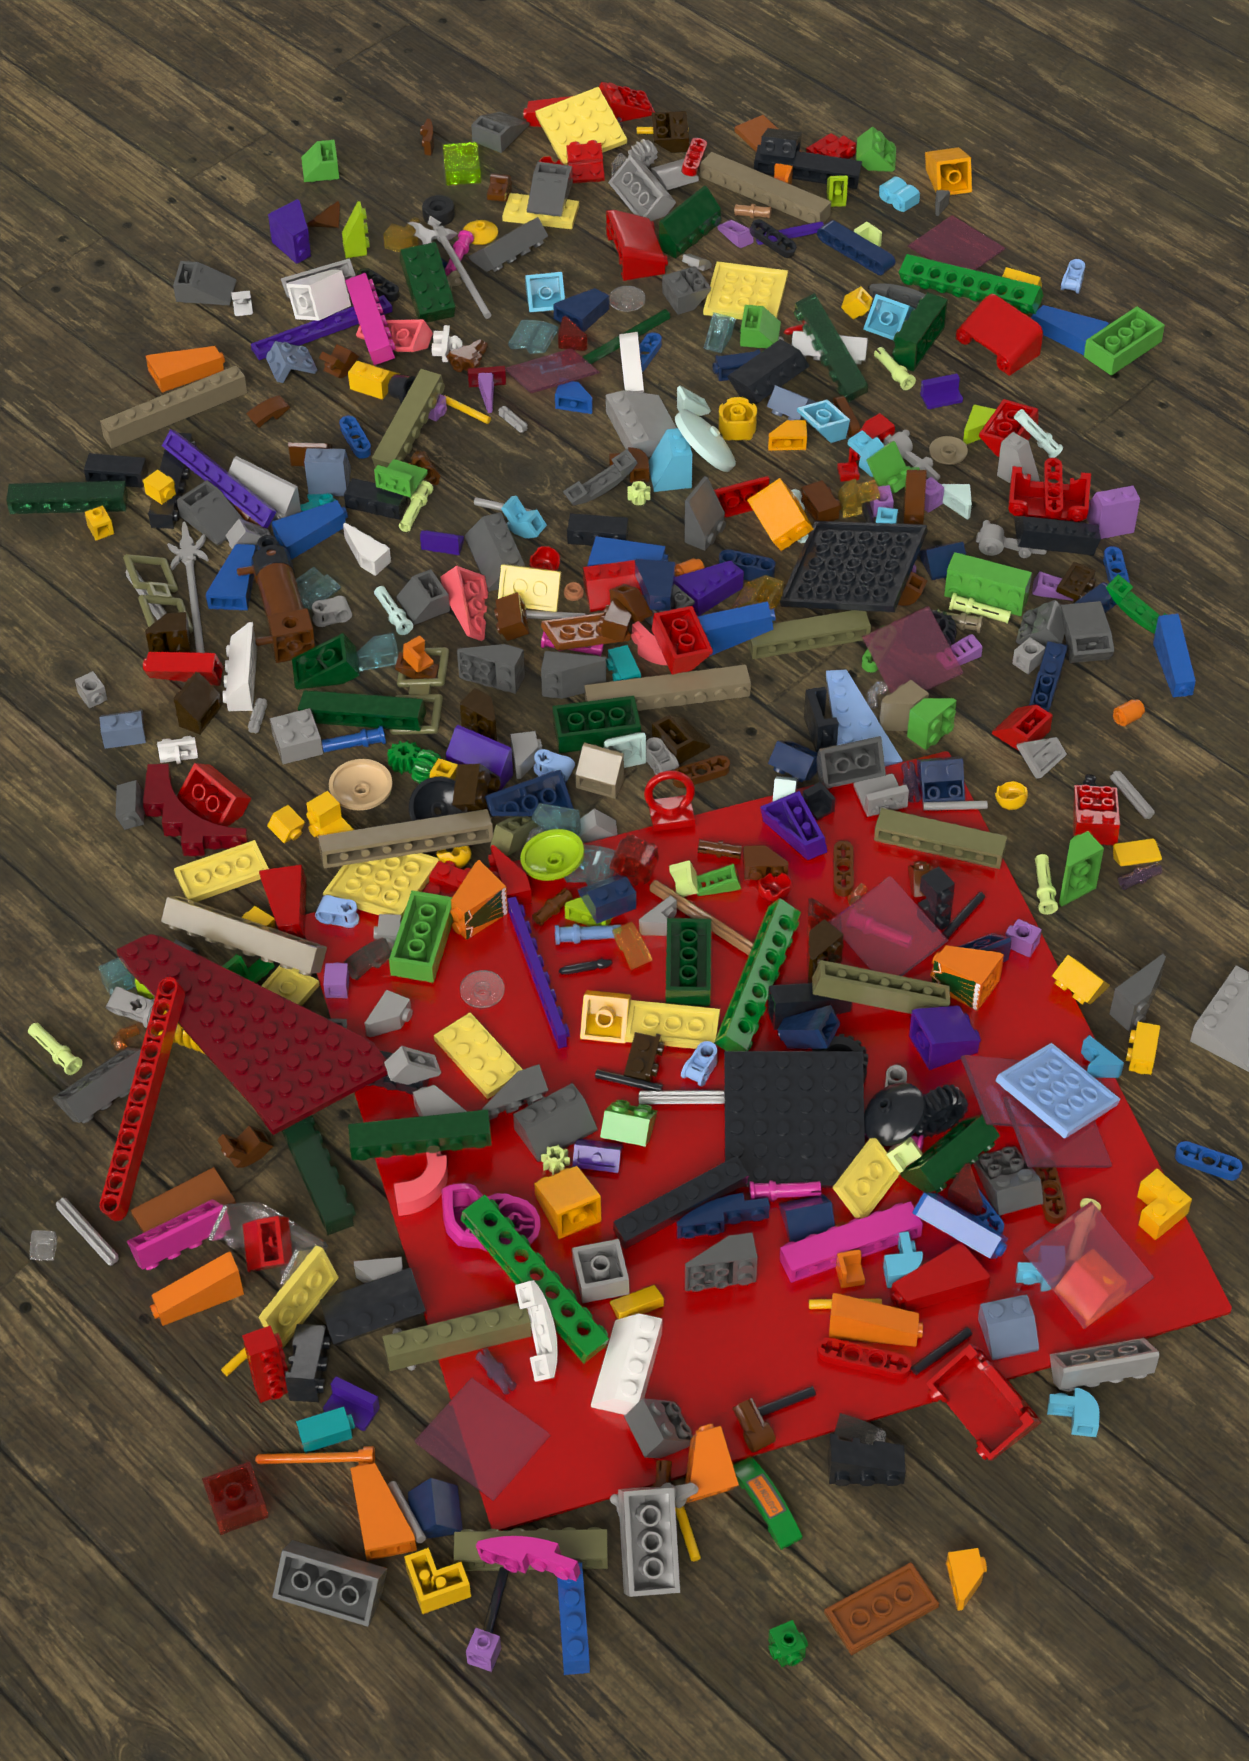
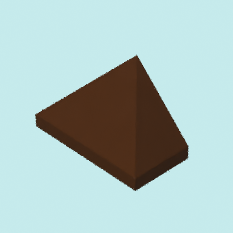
[306,201,340,228]

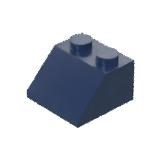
[768,740,818,782]
[578,875,636,924]

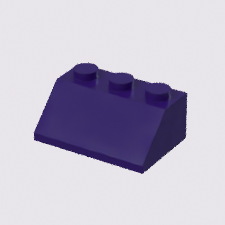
[446,725,513,791]

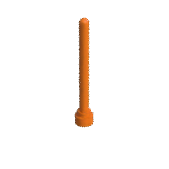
[255,1446,375,1464]

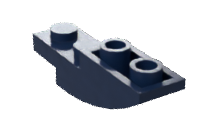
[1029,641,1068,712]
[677,1193,770,1239]

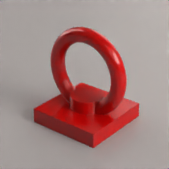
[644,771,696,832]

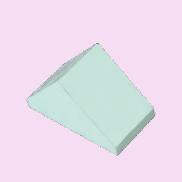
[677,386,711,416]
[942,484,972,520]
[773,776,798,801]

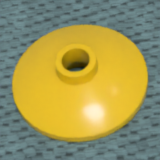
[463,220,498,245]

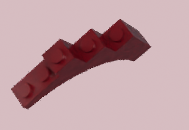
[143,764,249,856]

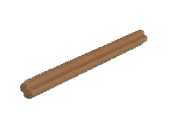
[650,880,754,955]

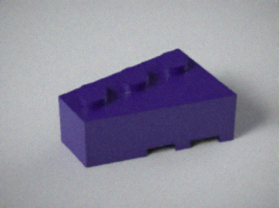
[674,561,744,616]
[760,791,827,860]

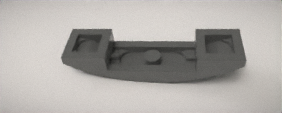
[869,284,925,309]
[563,449,637,506]

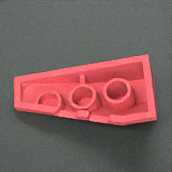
[356,320,433,352]
[440,566,488,641]

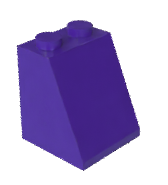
[268,199,311,264]
[909,1006,981,1070]

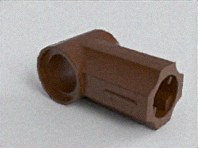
[732,1398,776,1453]

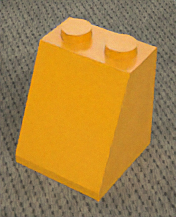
[925,147,972,195]
[748,478,814,551]
[534,1166,601,1239]

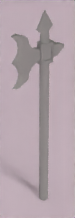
[408,216,491,319]

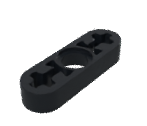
[750,219,797,258]
[357,268,400,302]

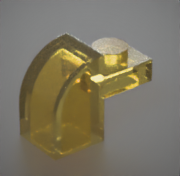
[383,217,420,252]
[838,479,880,518]

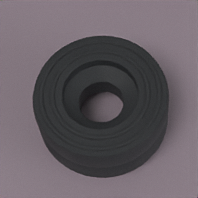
[422,195,455,226]

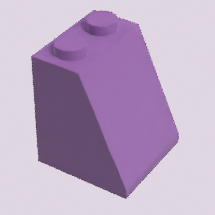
[1087,486,1140,539]

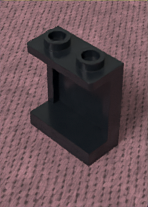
[760,128,802,158]
[804,687,839,753]

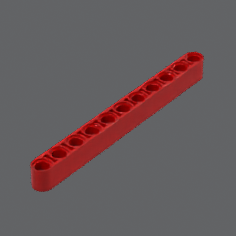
[99,977,185,1221]

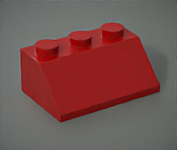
[979,399,1038,457]
[714,476,770,518]
[583,560,643,612]
[652,606,713,675]
[177,763,252,827]

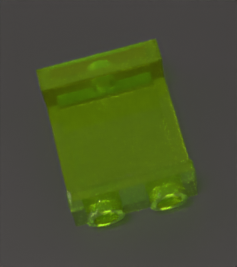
[443,142,481,185]

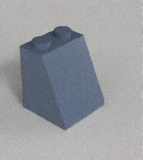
[304,448,351,496]

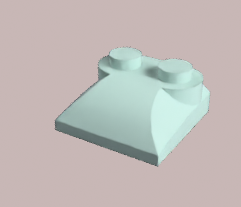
[604,732,646,768]

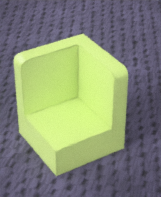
[854,222,882,247]
[669,860,698,897]
[886,1137,923,1173]

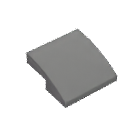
[651,159,699,190]

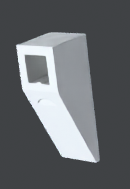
[343,523,391,576]

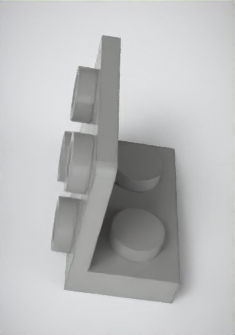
[854,774,909,817]

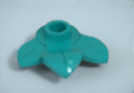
[300,493,336,511]

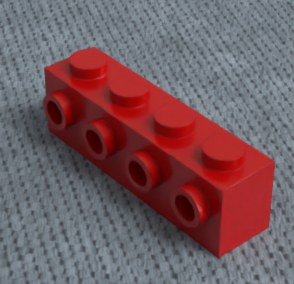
[242,1325,288,1403]

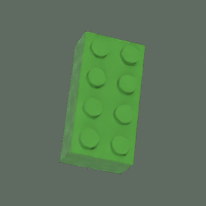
[1084,306,1165,375]
[944,552,1032,616]
[389,890,453,983]

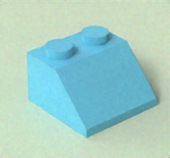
[525,272,565,313]
[863,294,915,340]
[797,400,850,443]

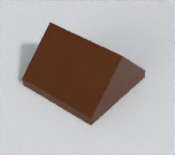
[288,443,332,467]

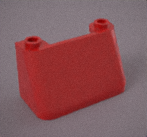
[606,209,668,281]
[955,294,1043,376]
[1008,466,1091,522]
[926,1344,1042,1461]

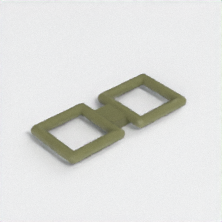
[123,554,194,633]
[390,647,449,735]

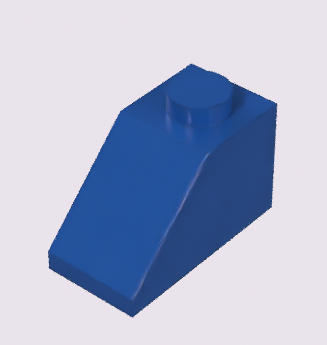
[555,379,593,414]

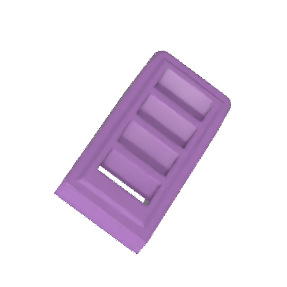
[717,220,754,248]
[478,373,494,413]
[1032,571,1073,601]
[936,634,982,671]

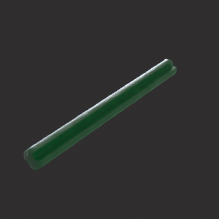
[582,309,670,366]

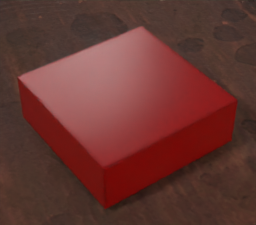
[837,462,860,482]

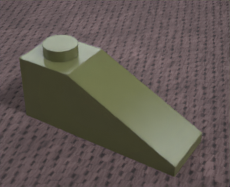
[490,816,546,856]

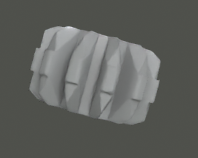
[628,139,658,168]

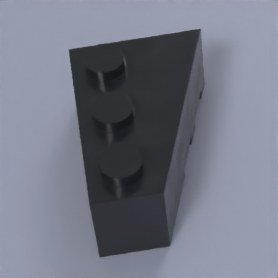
[285,1324,331,1402]
[828,1434,906,1486]

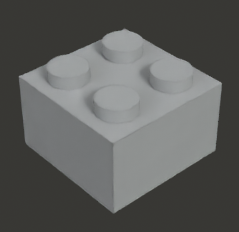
[270,708,323,764]
[572,1239,629,1303]

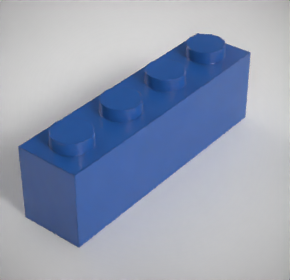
[557,1563,590,1675]

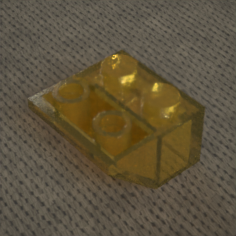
[730,575,784,611]

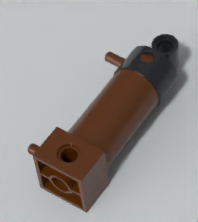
[237,535,315,663]

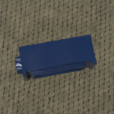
[712,349,760,381]

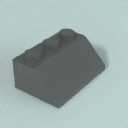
[816,736,886,789]
[513,1083,597,1162]

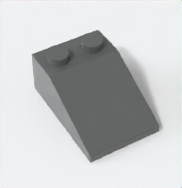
[685,476,726,551]
[541,651,607,699]
[1110,954,1166,1031]

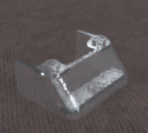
[208,1202,328,1285]

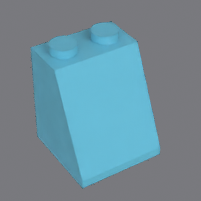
[649,428,692,492]

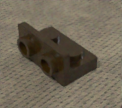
[1056,562,1096,604]
[624,1032,665,1082]

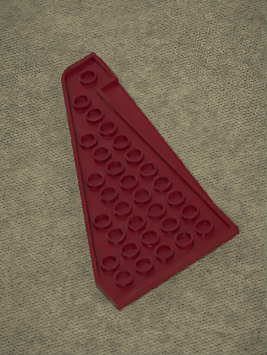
[116,934,388,1135]

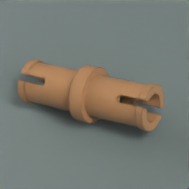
[734,204,772,219]

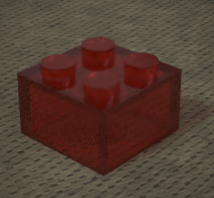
[202,1461,268,1535]

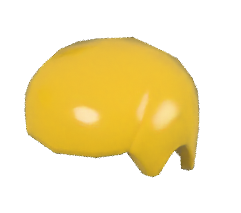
[995,781,1028,810]
[436,846,471,869]

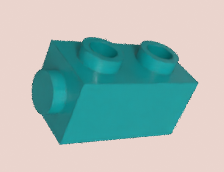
[606,645,641,681]
[296,1407,355,1453]

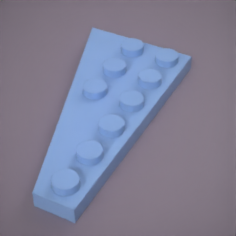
[826,670,903,766]

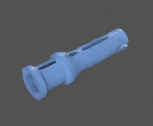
[555,924,622,945]

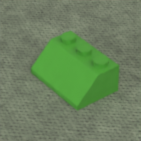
[1059,831,1104,907]

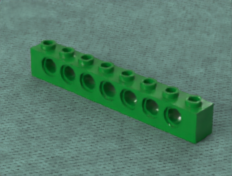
[898,254,1044,314]
[714,898,801,1051]
[461,1195,609,1364]

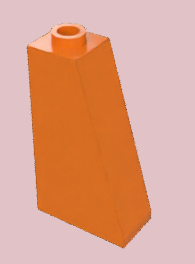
[146,346,225,392]
[150,1251,244,1326]
[829,1293,923,1347]
[350,1463,417,1561]

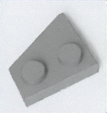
[1016,737,1067,779]

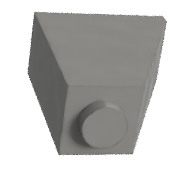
[997,432,1040,483]
[413,1085,467,1117]

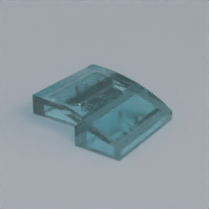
[508,320,558,354]
[296,567,341,610]
[564,844,621,886]

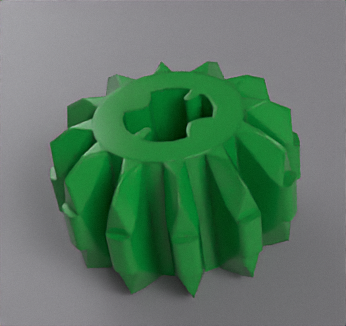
[387,740,421,775]
[411,749,441,784]

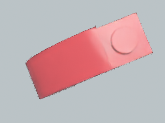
[631,621,668,666]
[394,1151,448,1216]

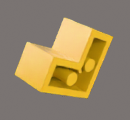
[306,791,354,837]
[1137,1169,1192,1240]
[404,1548,471,1614]

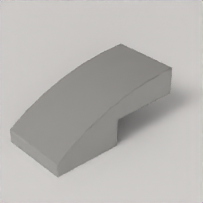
[682,254,712,271]

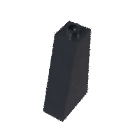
[767,983,852,1030]

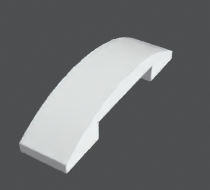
[619,332,644,393]
[515,1280,557,1382]

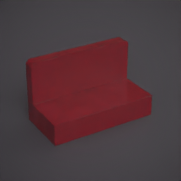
[468,366,506,388]

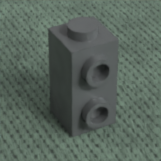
[116,780,144,830]

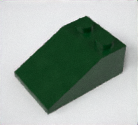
[292,633,360,690]

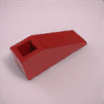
[849,413,895,462]
[488,845,532,905]

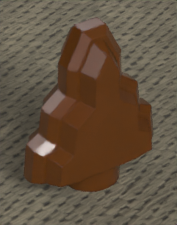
[446,339,488,372]
[411,450,441,485]

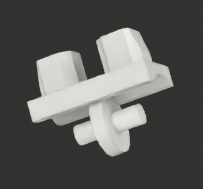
[432,325,463,362]
[157,736,198,764]

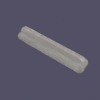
[1110,771,1155,819]

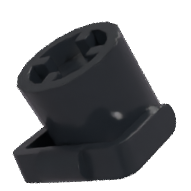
[388,374,416,404]

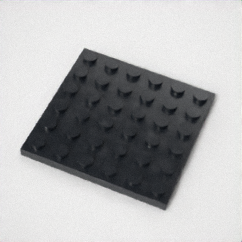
[780,521,928,612]
[724,1051,865,1188]

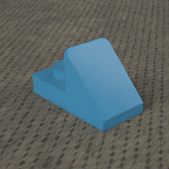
[1081,1035,1124,1078]

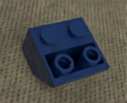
[917,756,965,803]

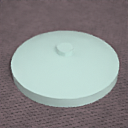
[675,409,736,472]

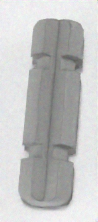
[498,406,528,433]
[248,698,267,734]

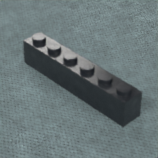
[754,145,862,189]
[148,433,196,529]
[613,1156,749,1250]

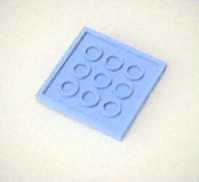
[995,1043,1120,1139]

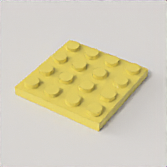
[535,87,627,165]
[703,262,788,320]
[323,853,440,918]

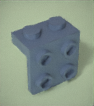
[266,341,317,383]

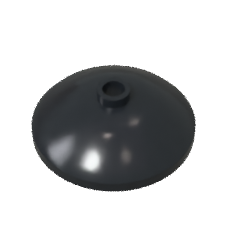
[408,777,466,821]
[864,1082,926,1146]

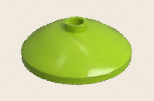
[520,829,585,881]

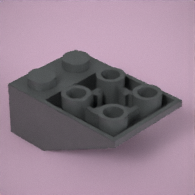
[471,112,530,153]
[527,162,573,217]
[173,261,237,305]
[177,480,244,546]
[1061,601,1114,663]
[457,644,525,694]
[482,1064,548,1120]
[973,1146,1043,1215]
[685,1233,757,1292]

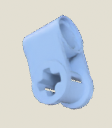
[1061,259,1085,294]
[534,749,575,783]
[315,895,359,928]
[681,1041,717,1087]

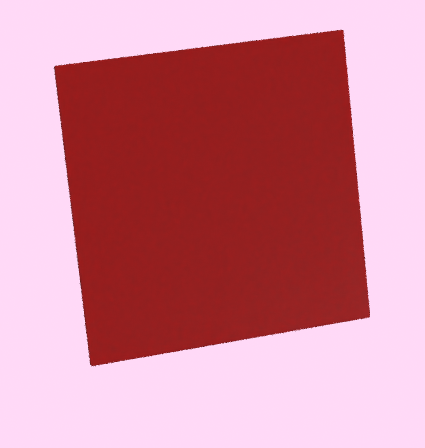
[305,751,1232,1531]

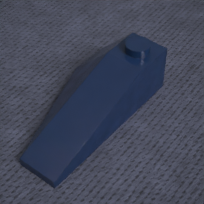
[485,770,574,817]

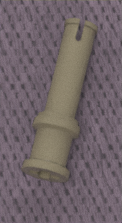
[923,608,984,633]

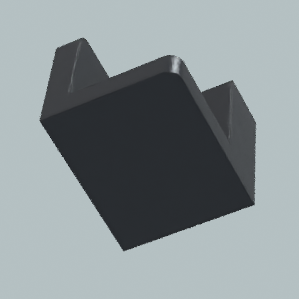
[803,782,835,820]

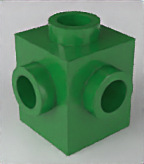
[768,1620,808,1667]

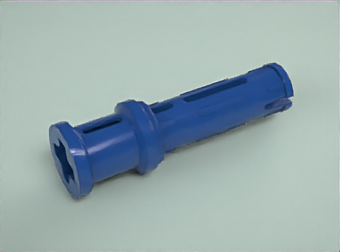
[322,725,386,753]

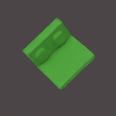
[866,441,920,493]
[374,459,427,498]

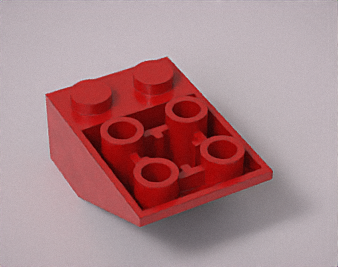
[599,82,655,122]
[1073,785,1120,845]

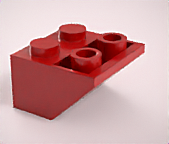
[992,705,1053,751]
[242,1216,294,1272]

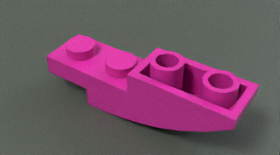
[476,1536,581,1581]

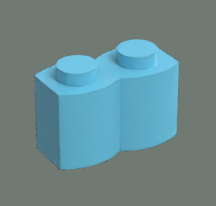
[879,177,920,212]

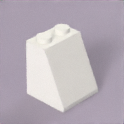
[286,270,351,321]

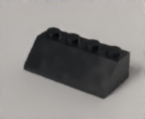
[727,339,809,405]
[1014,516,1101,556]
[320,1267,426,1346]

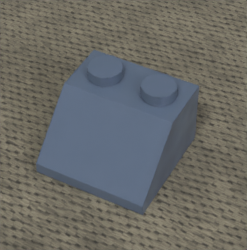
[767,385,816,420]
[100,710,146,749]
[978,1295,1039,1360]

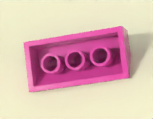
[127,1199,229,1270]

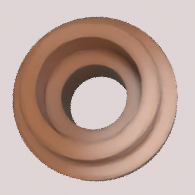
[564,582,584,601]

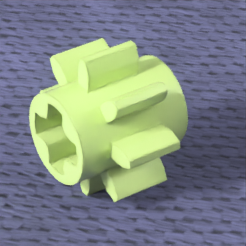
[628,481,650,505]
[541,1145,570,1175]

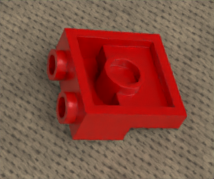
[806,133,856,159]
[566,140,605,183]
[423,861,471,897]

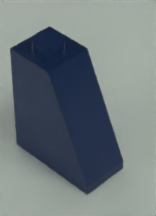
[553,288,609,333]
[635,559,676,611]
[778,1005,840,1049]

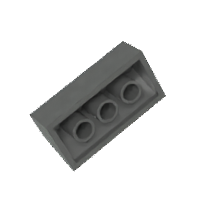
[468,217,548,272]
[465,512,525,592]
[52,1047,152,1123]
[272,1540,388,1627]

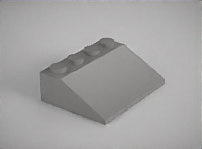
[606,390,676,457]
[1190,966,1249,1072]

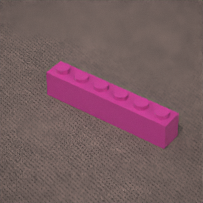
[345,273,396,365]
[780,1201,923,1283]

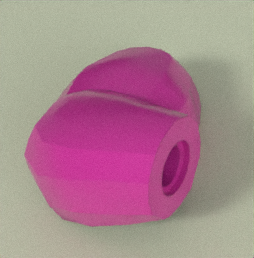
[441,1183,541,1252]

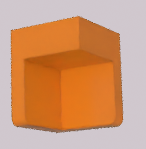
[774,163,793,185]
[403,636,433,673]
[836,1250,865,1288]

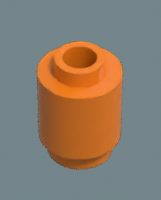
[675,558,704,577]
[1113,699,1145,726]

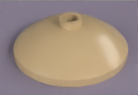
[329,759,392,810]

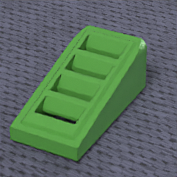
[697,864,742,896]

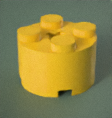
[719,397,757,441]

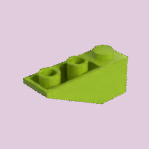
[342,201,370,258]

